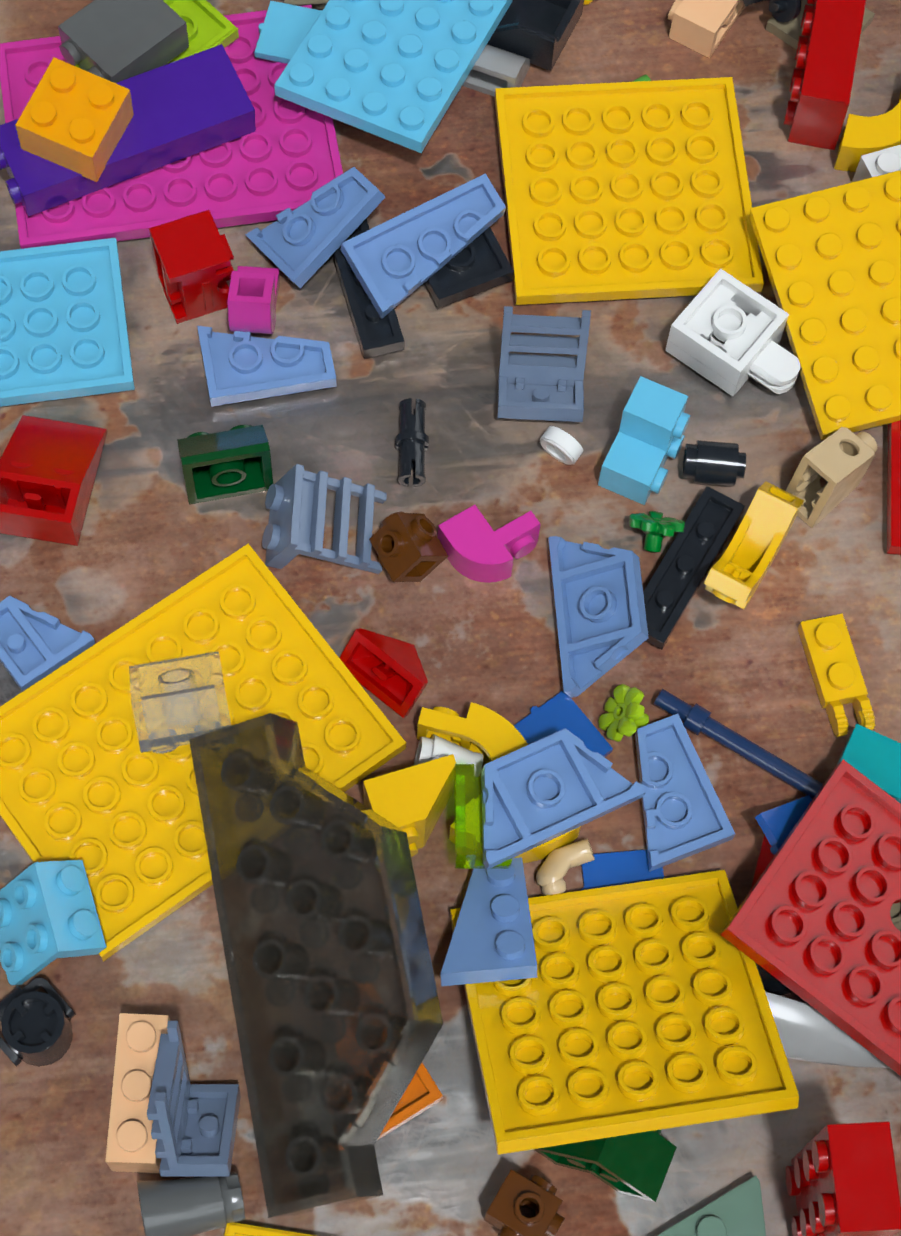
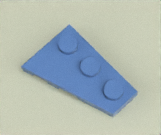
[245,167,386,289]
[197,326,337,407]
[635,714,735,872]

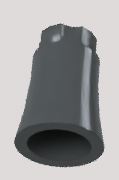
[137,1171,245,1236]

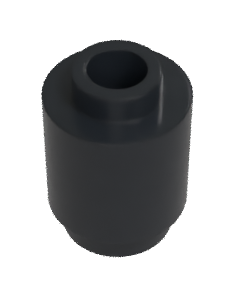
[682,440,746,486]

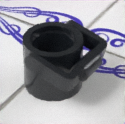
[0,977,76,1067]

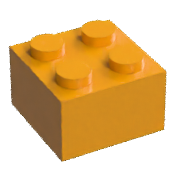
[15,57,134,182]

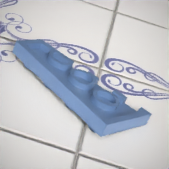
[341,173,506,319]

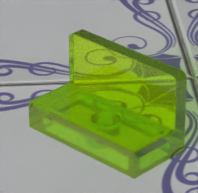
[454,764,512,869]

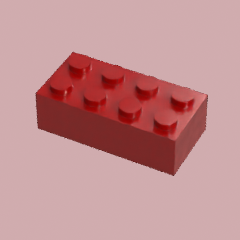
[783,0,866,150]
[786,1121,901,1236]

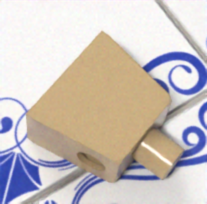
[786,427,877,528]

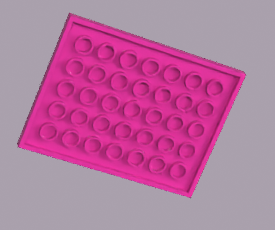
[0,5,343,249]

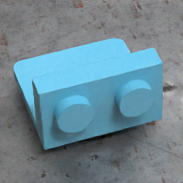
[0,860,107,985]

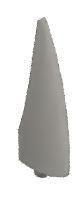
[765,991,890,1068]

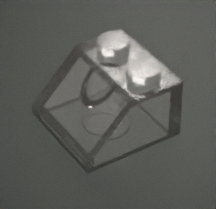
[129,651,233,754]

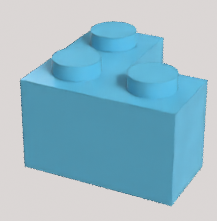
[598,376,691,505]

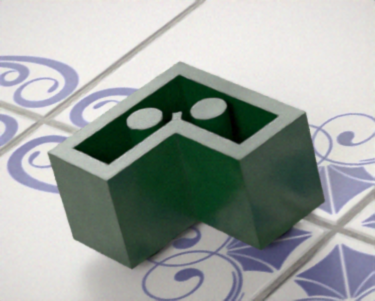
[533,1129,677,1202]

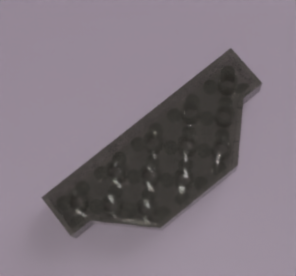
[189,713,443,1218]

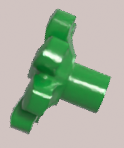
[629,511,685,552]

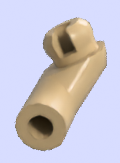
[536,838,595,896]

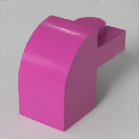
[227,266,280,334]
[437,505,541,583]

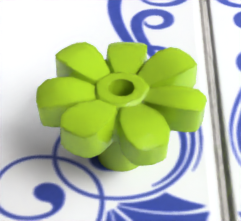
[598,684,649,742]

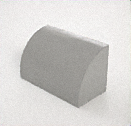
[462,45,530,97]

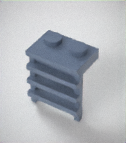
[497,306,591,422]
[262,464,387,574]
[147,1021,241,1177]

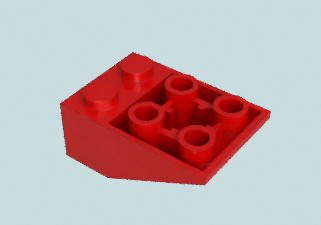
[0,415,107,546]

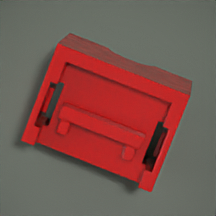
[149,210,234,324]

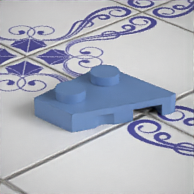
[0,596,95,692]

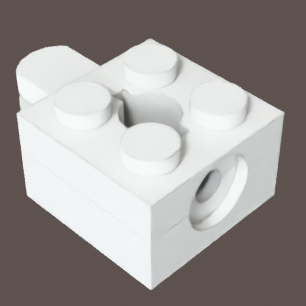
[665,268,800,396]

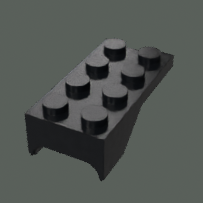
[487,0,584,71]

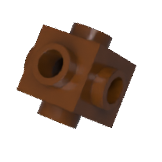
[369,511,448,582]
[484,1169,565,1236]

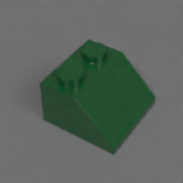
[177,425,273,505]

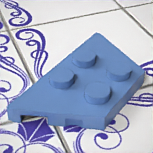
[548,536,649,698]
[481,728,646,870]

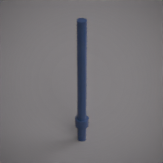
[654,689,823,799]

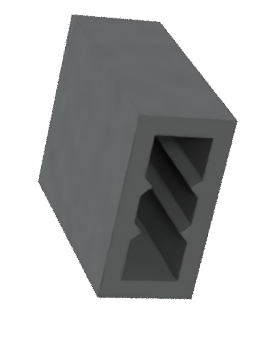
[58,0,189,83]

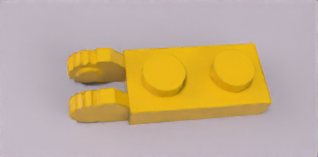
[798,613,875,737]

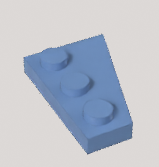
[440,857,538,986]

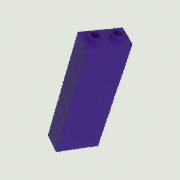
[0,44,256,217]

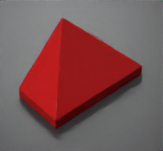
[339,628,428,718]

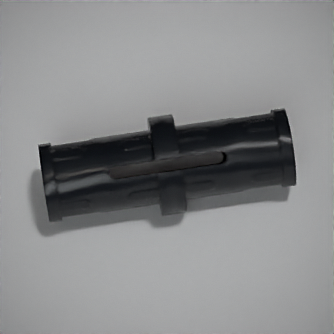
[395,398,429,487]

